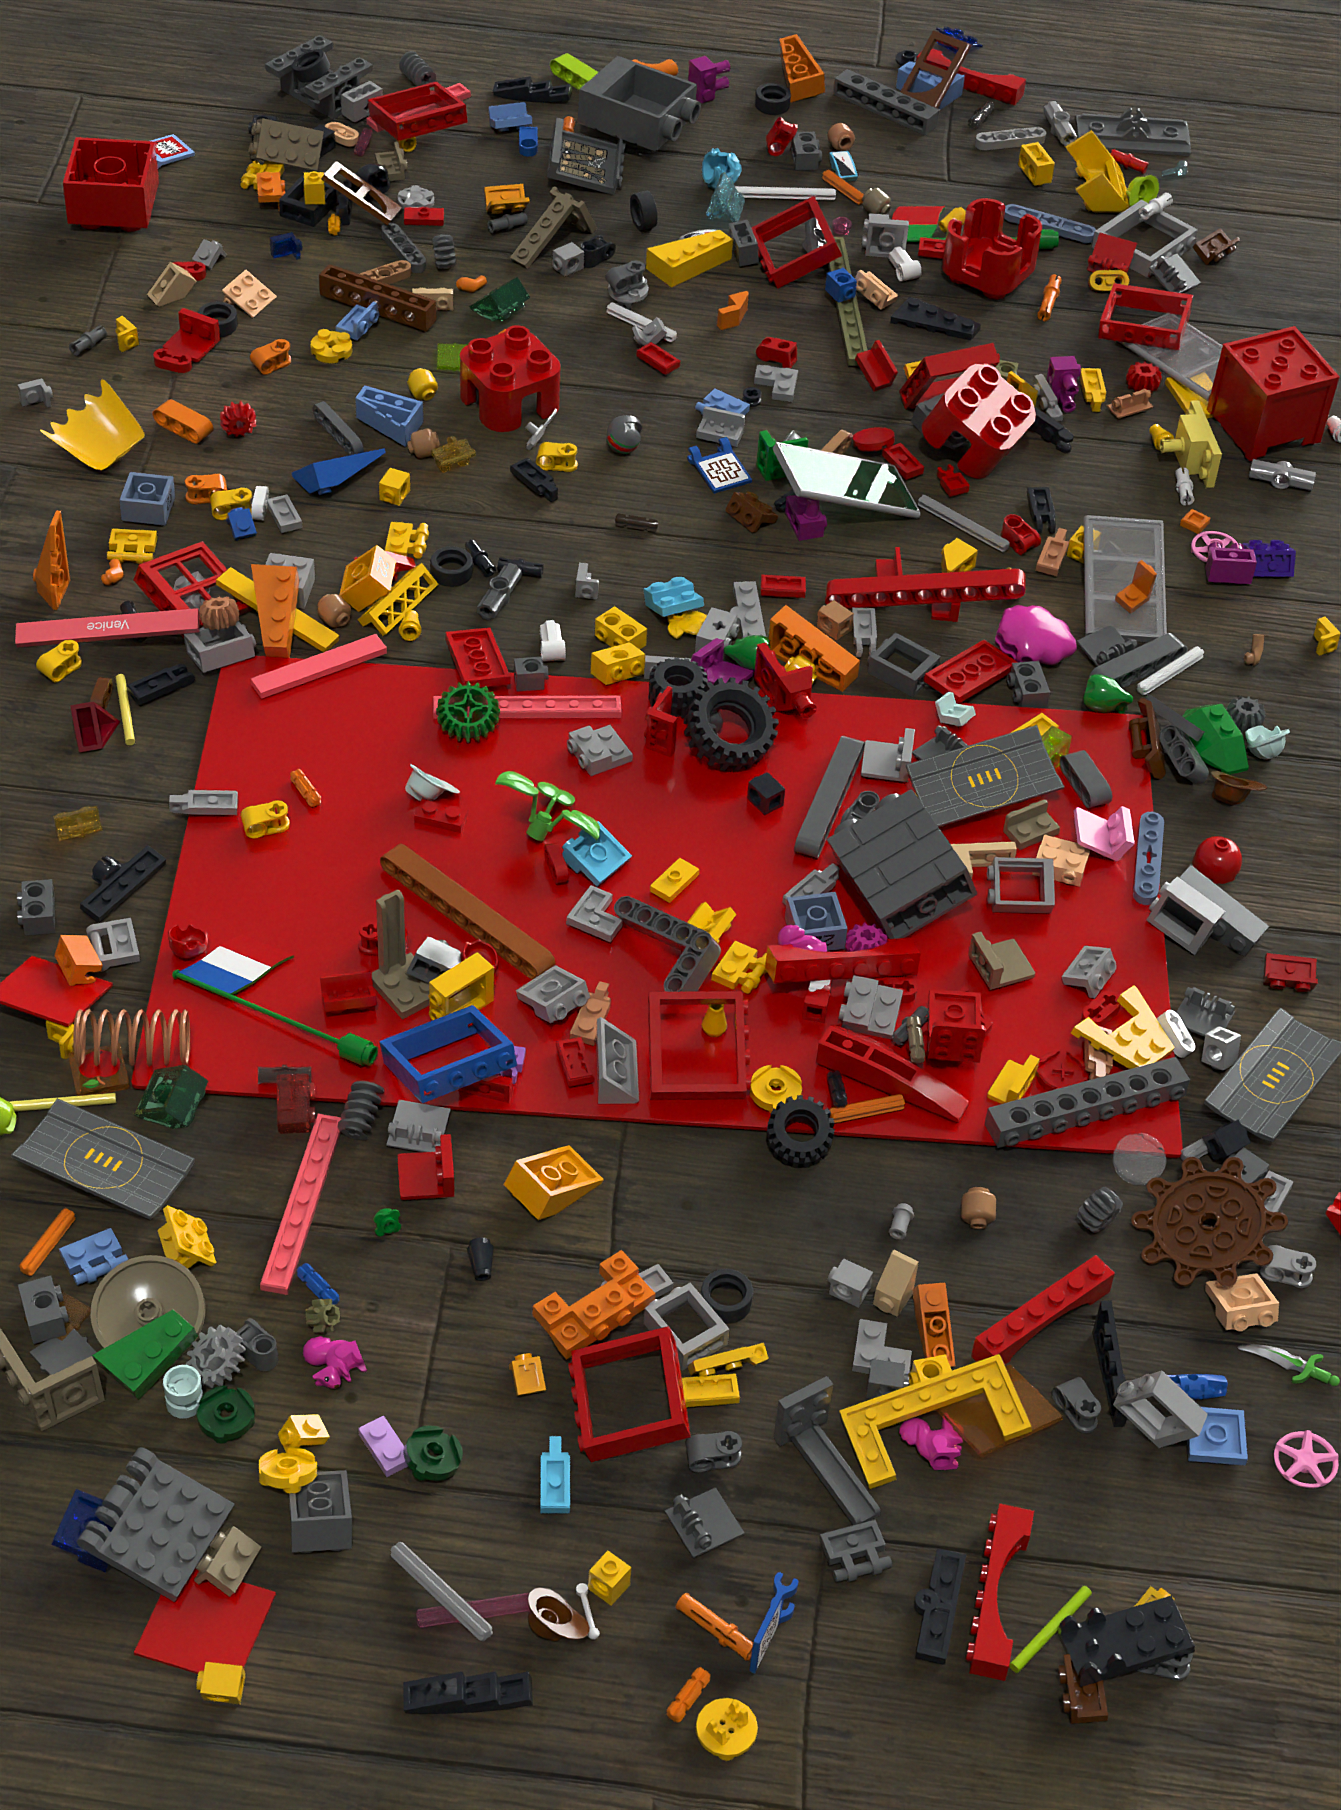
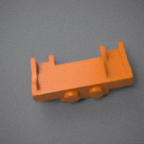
[533,1250,656,1359]

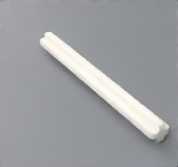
[721,186,836,200]

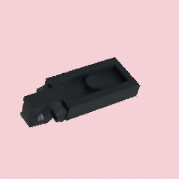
[336,183,353,226]
[510,457,558,502]

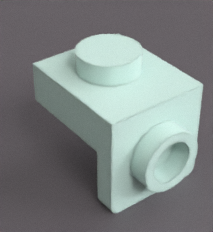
[935,692,976,726]

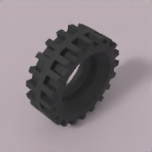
[683,677,779,772]

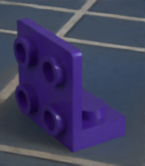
[1242,540,1296,577]

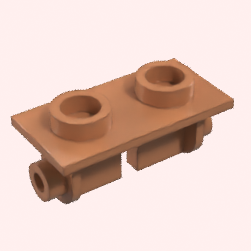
[1107,389,1153,419]

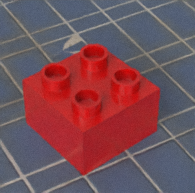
[63,137,159,232]

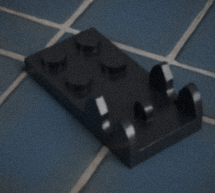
[1058,1595,1195,1687]

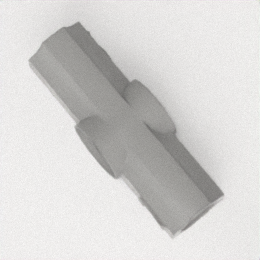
[1043,101,1077,147]
[1249,459,1316,491]

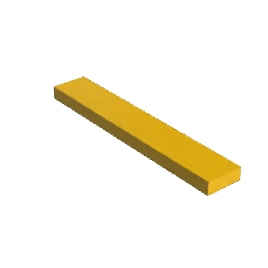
[216,567,339,652]

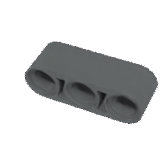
[1159,725,1209,785]
[1060,750,1112,808]

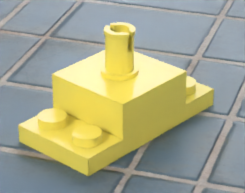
[1160,400,1222,488]

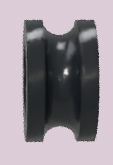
[742,387,762,407]

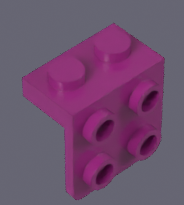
[691,638,753,684]

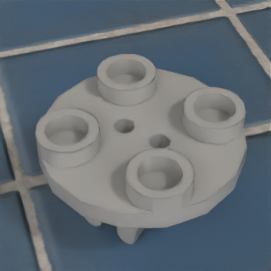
[608,278,648,310]

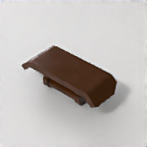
[1129,697,1166,779]

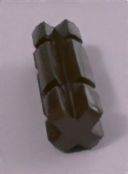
[615,513,658,532]

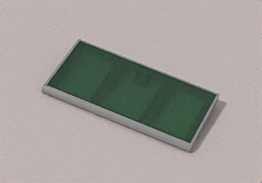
[773,442,920,519]

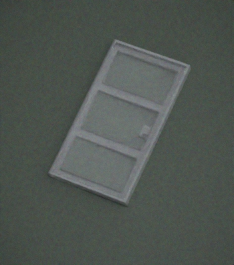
[1118,313,1222,402]
[1084,515,1167,642]

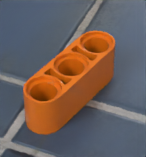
[153,399,214,444]

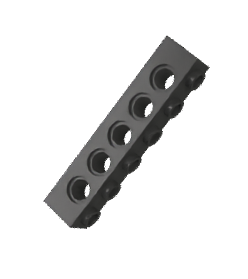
[833,69,940,135]

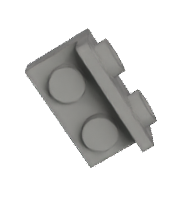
[1062,946,1116,998]

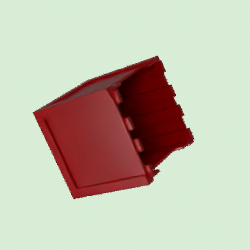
[1207,326,1340,461]

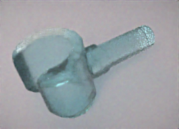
[1162,160,1187,176]

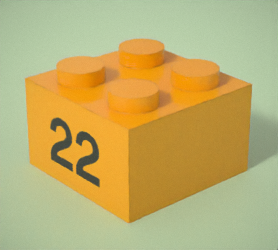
[339,545,396,612]

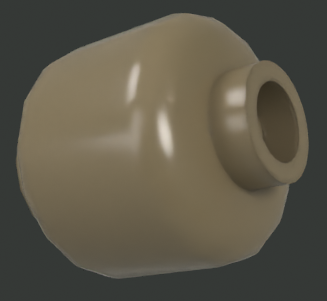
[862,188,891,215]

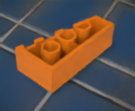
[780,34,825,102]
[251,564,299,658]
[769,605,860,692]

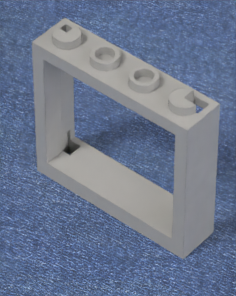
[1092,200,1198,278]

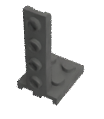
[773,1376,880,1525]

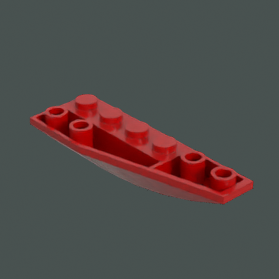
[816,1025,969,1123]

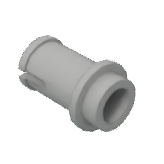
[889,1203,914,1239]

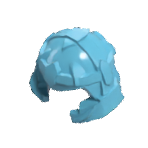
[702,148,742,189]

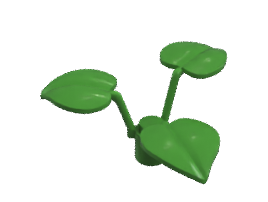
[495,771,600,841]

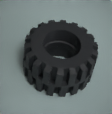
[648,658,708,718]
[766,1095,835,1168]

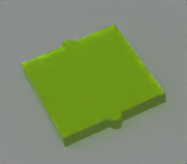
[437,343,468,371]

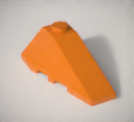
[33,510,70,610]

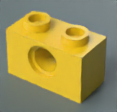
[591,642,645,685]

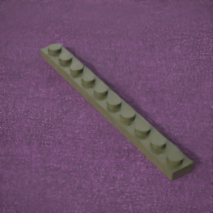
[825,237,867,366]

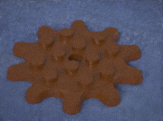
[1131,1157,1288,1288]

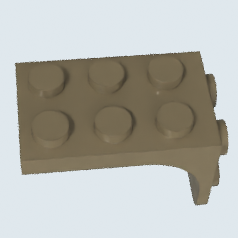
[248,118,324,171]

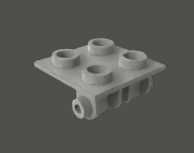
[387,1100,450,1152]

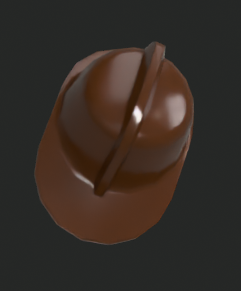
[1211,771,1267,805]
[527,1588,590,1641]

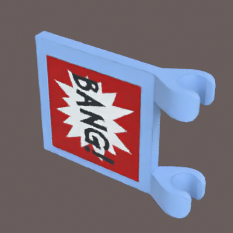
[152,134,195,168]

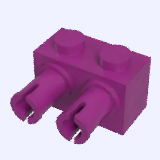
[688,56,731,103]
[1046,356,1081,413]
[785,480,827,541]
[1205,542,1257,584]

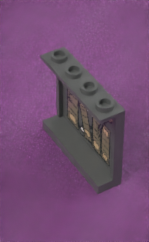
[547,118,625,195]

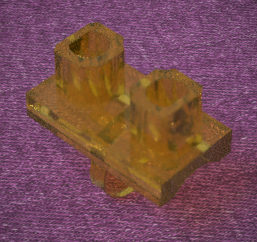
[431,436,476,473]
[53,806,102,841]

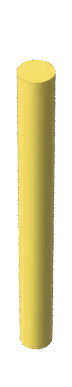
[116,674,135,745]
[10,1093,116,1112]

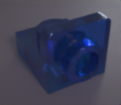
[270,232,302,260]

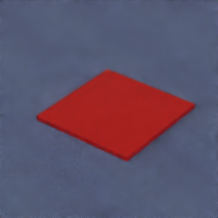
[0,956,113,1027]
[134,1568,276,1674]

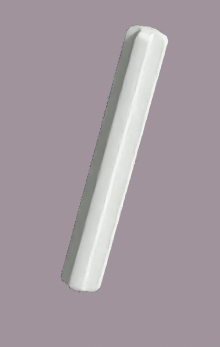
[607,302,677,343]
[1137,646,1204,695]

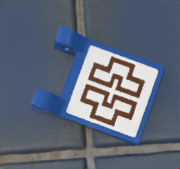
[687,437,752,494]
[749,1572,798,1673]

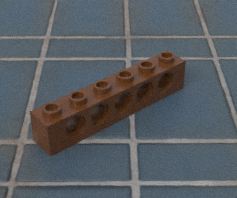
[319,264,436,332]

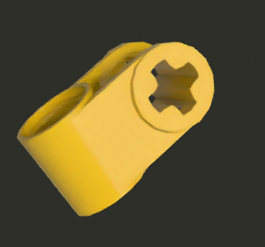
[536,442,578,472]
[210,488,252,520]
[36,640,82,682]
[240,800,290,839]

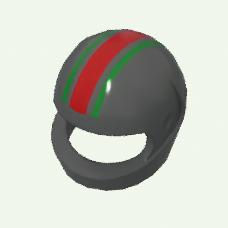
[606,415,642,454]

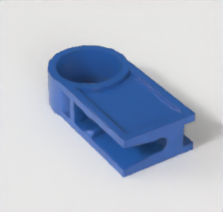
[519,127,538,157]

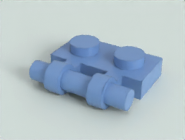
[695,389,750,415]
[59,1228,128,1285]

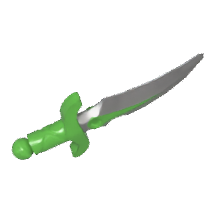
[1237,1344,1340,1386]

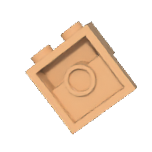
[1032,835,1090,887]
[1205,1273,1279,1331]

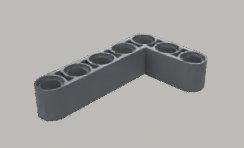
[614,896,721,992]

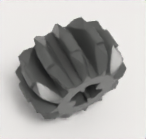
[432,234,456,269]
[1226,696,1266,733]
[1077,1187,1123,1233]

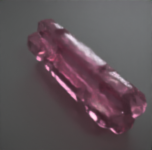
[354,128,373,156]

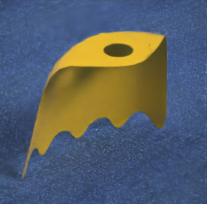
[40,379,144,470]

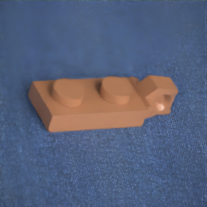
[1036,528,1069,576]
[570,981,611,1046]
[1084,1026,1113,1080]

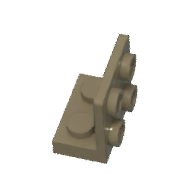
[969,932,1035,990]

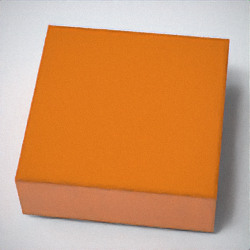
[1180,509,1210,534]

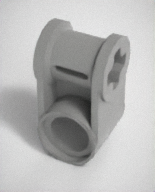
[1260,1245,1316,1288]

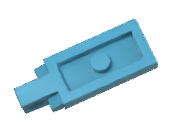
[540,1436,570,1513]

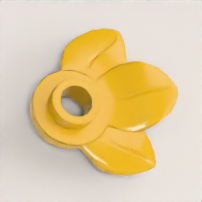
[667,611,707,639]

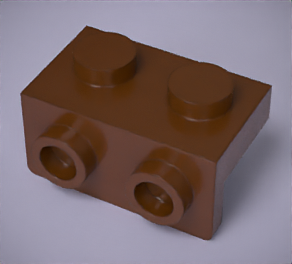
[1192,228,1240,265]
[725,491,779,533]
[1058,1654,1108,1724]

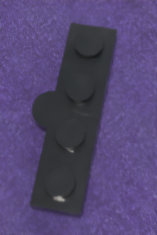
[914,1548,966,1665]

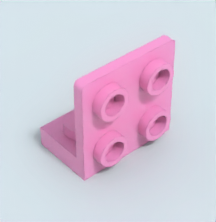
[1074,806,1135,861]

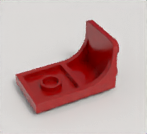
[928,989,985,1063]

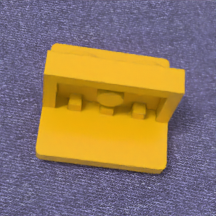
[158,1205,216,1269]

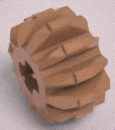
[199,596,239,631]

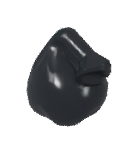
[343,164,390,198]

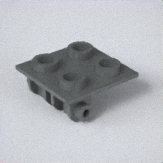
[1149,254,1201,293]
[1077,625,1137,666]
[912,726,968,760]
[1176,987,1235,1037]
[665,1487,744,1558]

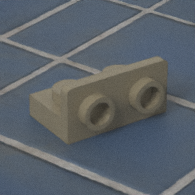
[1003,800,1060,850]

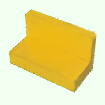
[987,1055,1040,1104]

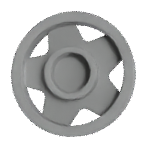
[398,185,434,210]

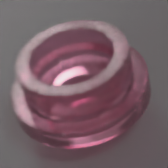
[832,217,852,234]

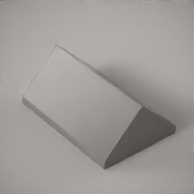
[596,1017,639,1104]

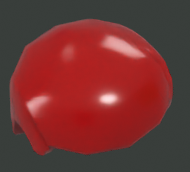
[168,924,208,958]
[461,939,499,971]

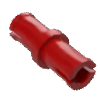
[1111,149,1149,174]

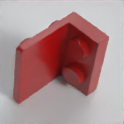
[163,308,220,362]
[644,686,677,757]
[398,1134,454,1200]

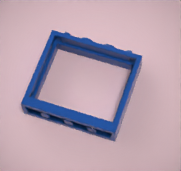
[379,1005,517,1104]

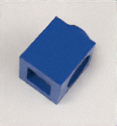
[825,268,857,303]

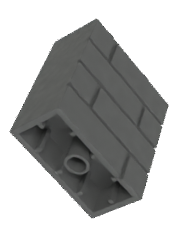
[578,56,701,151]
[827,789,977,939]

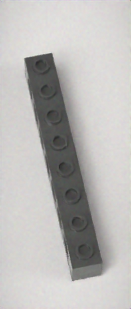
[985,1057,1190,1148]

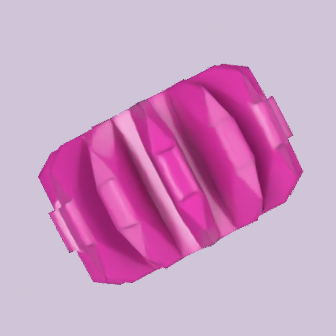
[845,922,888,952]

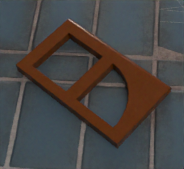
[900,30,972,109]
[321,161,402,225]

